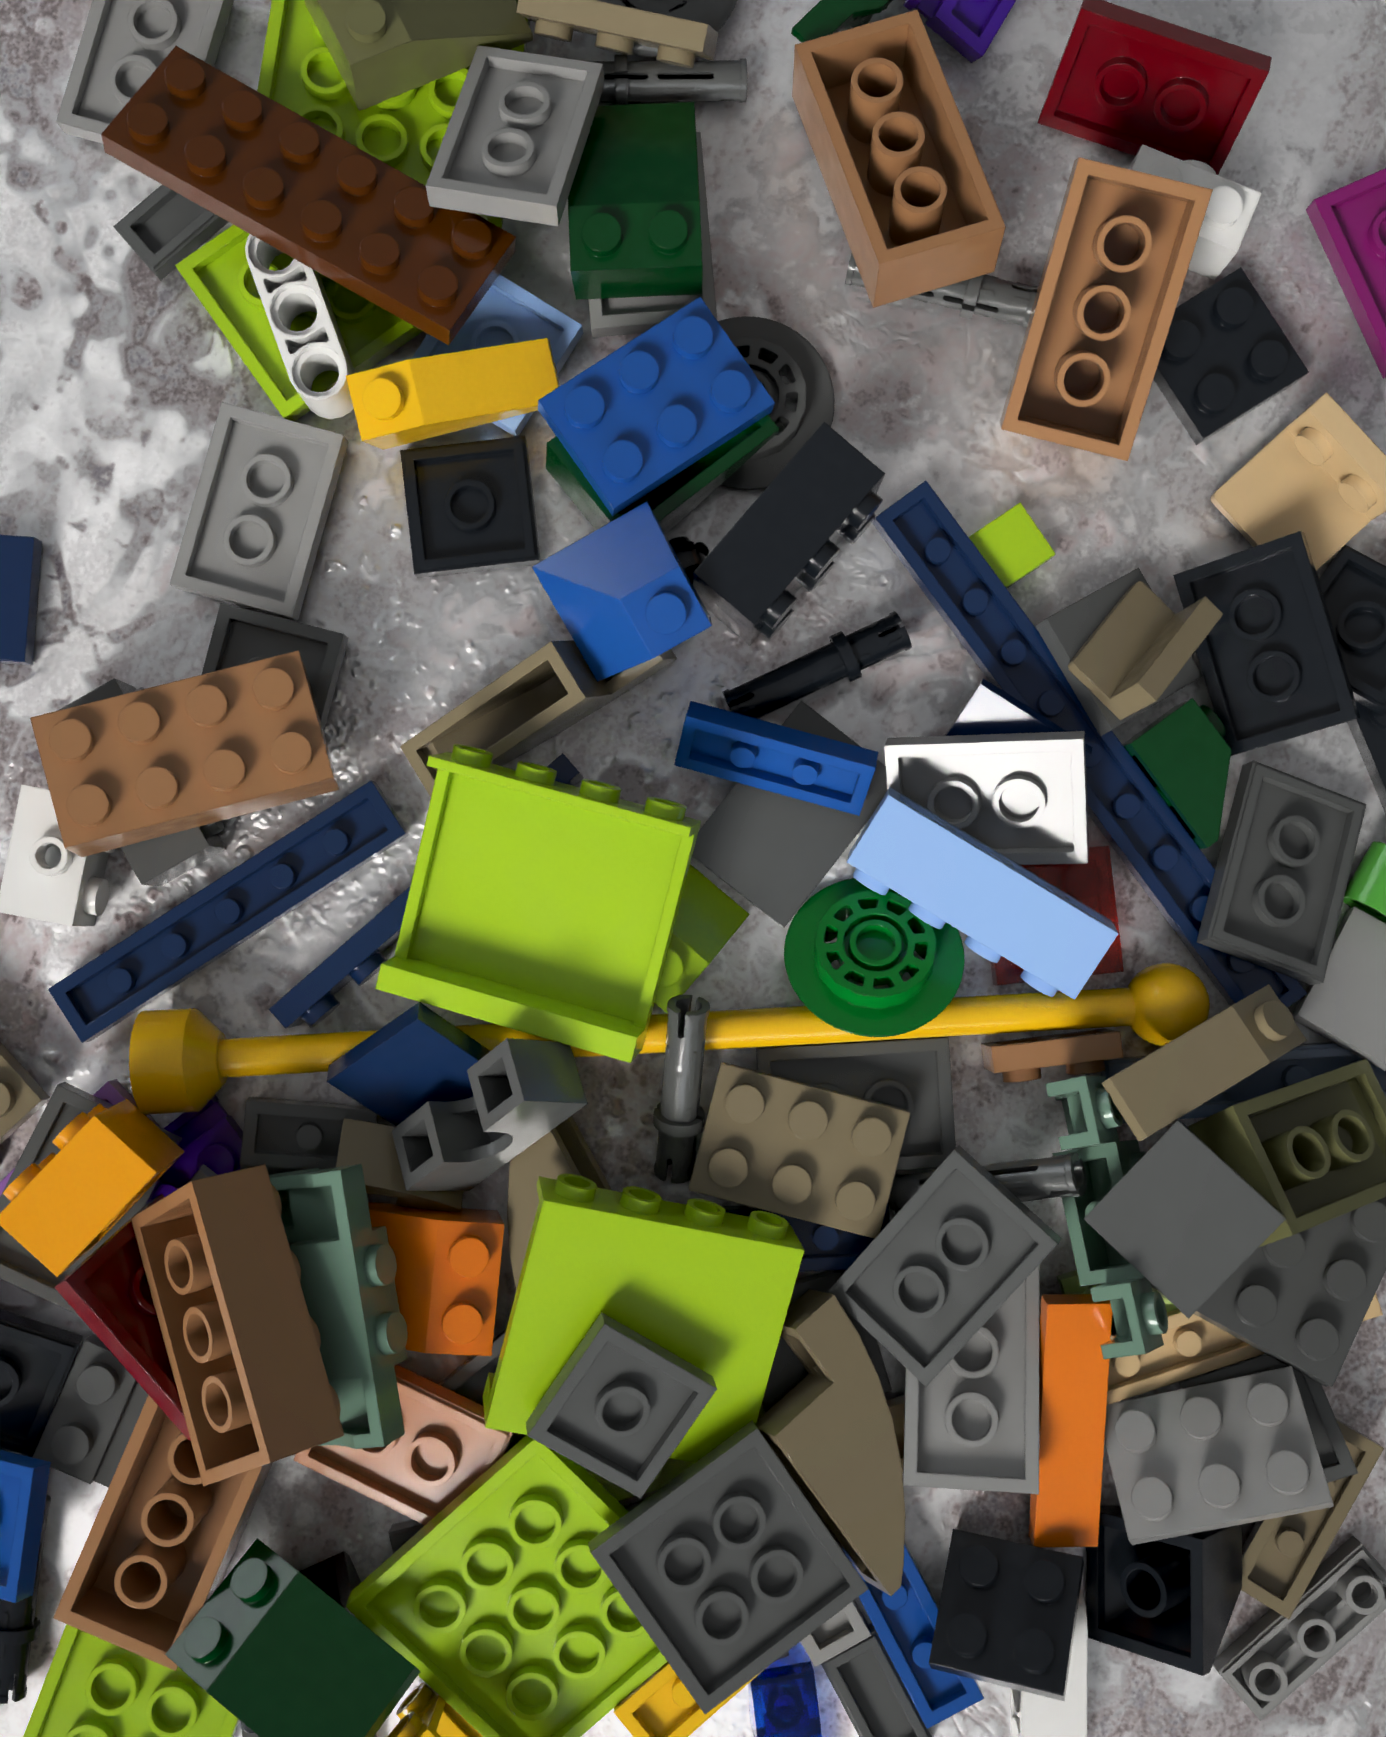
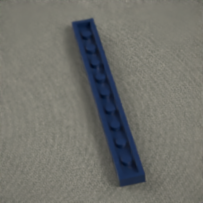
[873,481,1307,1008]

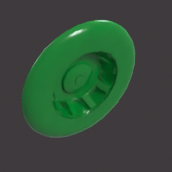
[784,878,965,1037]

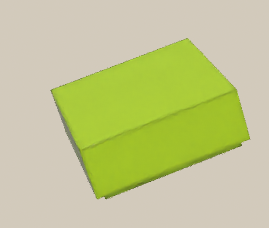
[969,502,1056,589]

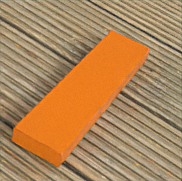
[1028,1294,1112,1548]

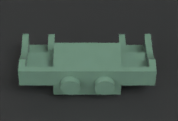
[1045,1075,1168,1359]
[269,1164,408,1449]

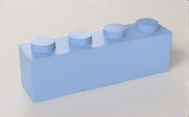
[847,787,1119,1000]

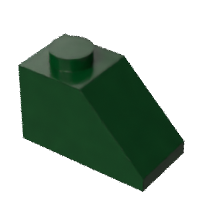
[1122,698,1231,849]

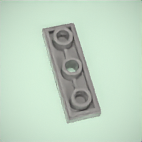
[1213,1536,1386,1721]

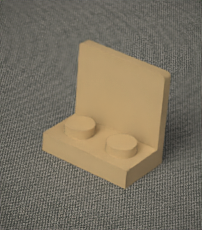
[1211,392,1386,571]

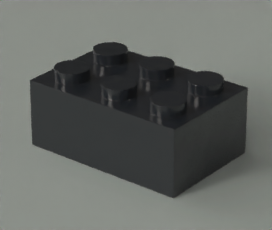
[693,422,885,646]

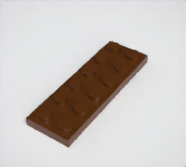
[101,46,516,346]

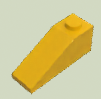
[346,338,560,450]

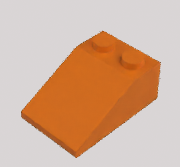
[368,1202,505,1356]

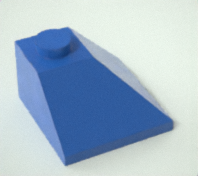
[532,501,712,682]

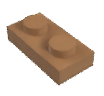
[981,1028,1124,1082]

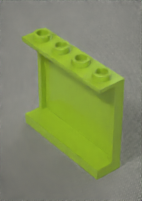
[375,744,701,1063]
[483,1174,804,1462]

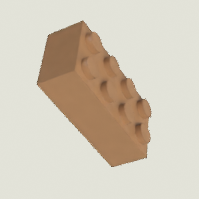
[792,9,1006,308]
[1000,157,1213,461]
[30,650,339,857]
[131,1164,344,1487]
[53,1395,273,1671]

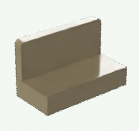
[1068,581,1223,721]

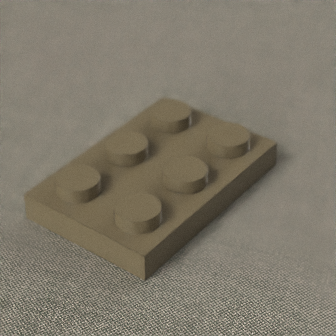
[688,1062,910,1239]

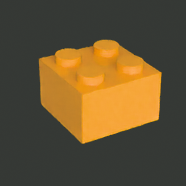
[0,1099,185,1277]

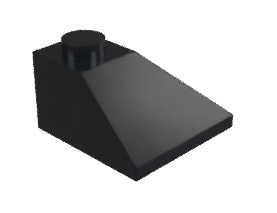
[1086,1505,1242,1676]

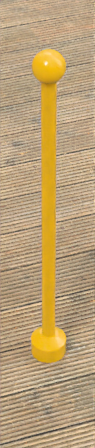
[129,963,1210,1115]

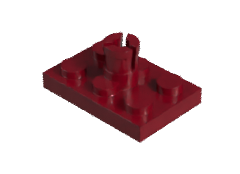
[1038,0,1272,175]
[54,1194,191,1441]

